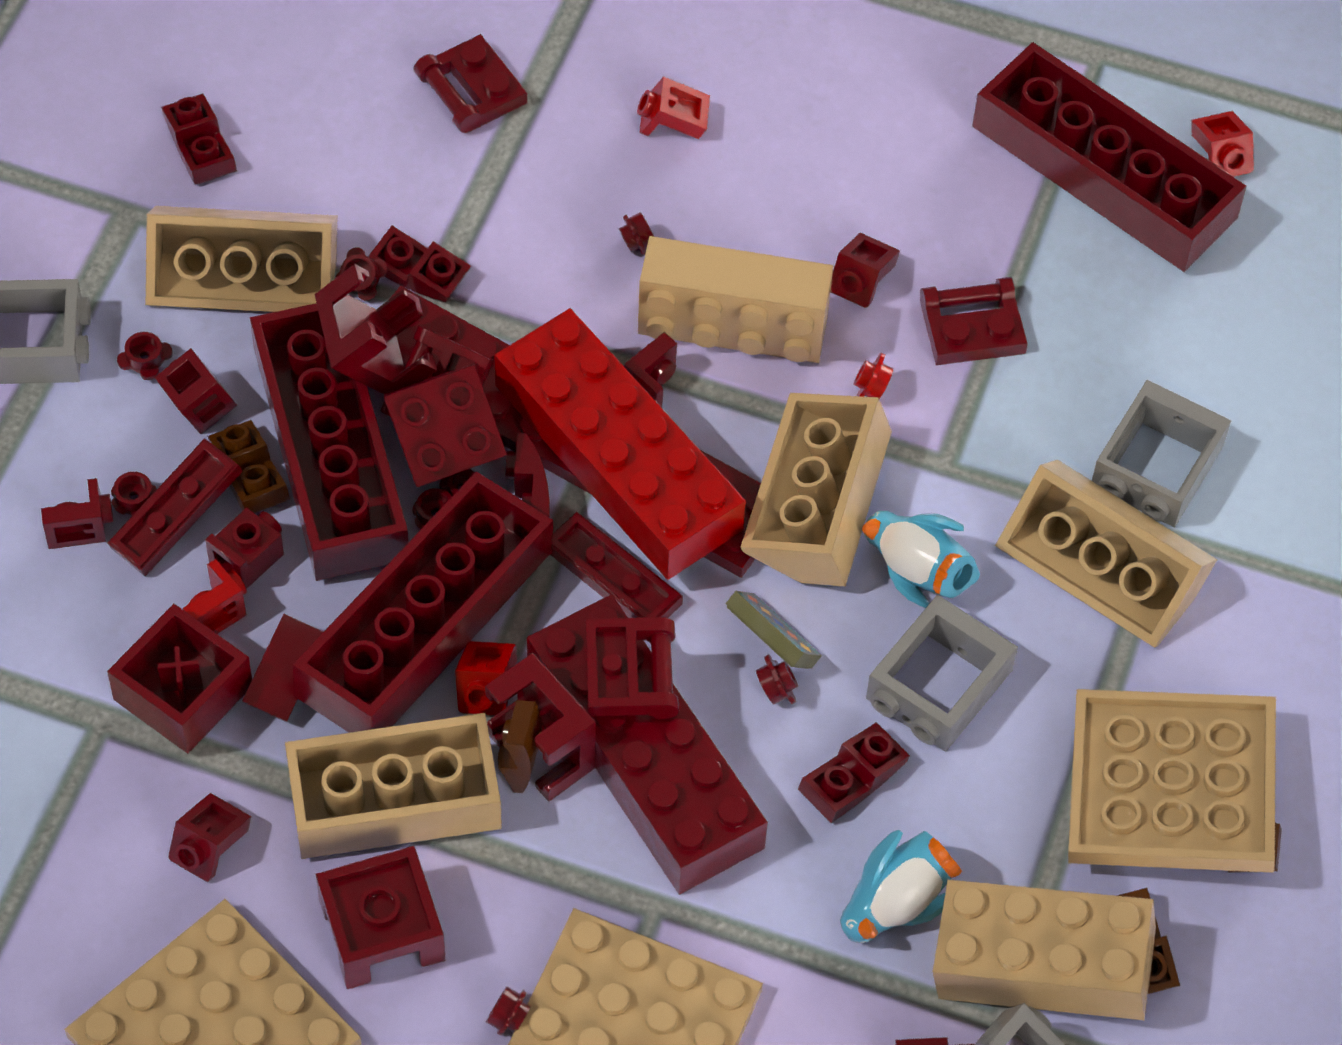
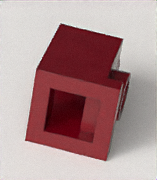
[154,348,237,434]
[205,508,284,589]

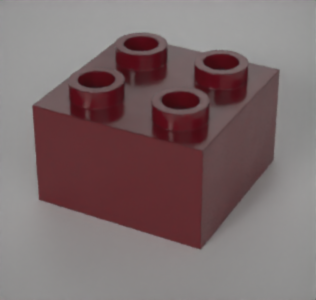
[384,363,507,487]
[107,603,252,754]

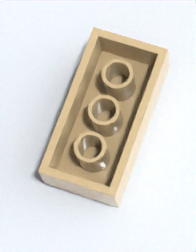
[638,236,834,363]
[285,713,502,859]
[933,880,1156,1020]

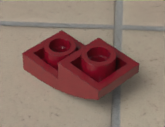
[161,93,237,185]
[368,225,471,302]
[505,433,550,517]
[242,614,323,723]
[798,722,910,823]

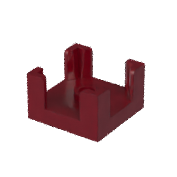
[314,264,437,394]
[485,653,596,802]
[316,845,446,989]

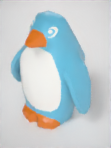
[862,510,980,608]
[840,830,962,943]

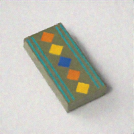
[725,591,822,669]

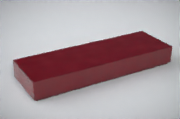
[107,438,243,576]
[550,512,683,618]

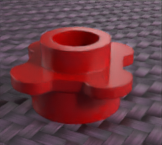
[853,352,893,399]

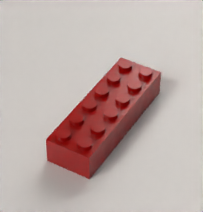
[494,308,746,580]

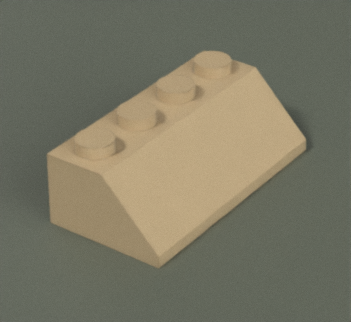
[145,206,338,312]
[741,393,892,587]
[995,460,1218,648]

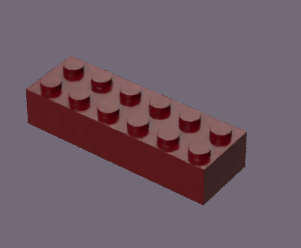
[972,42,1247,272]
[250,303,409,581]
[293,471,553,733]
[527,594,768,895]

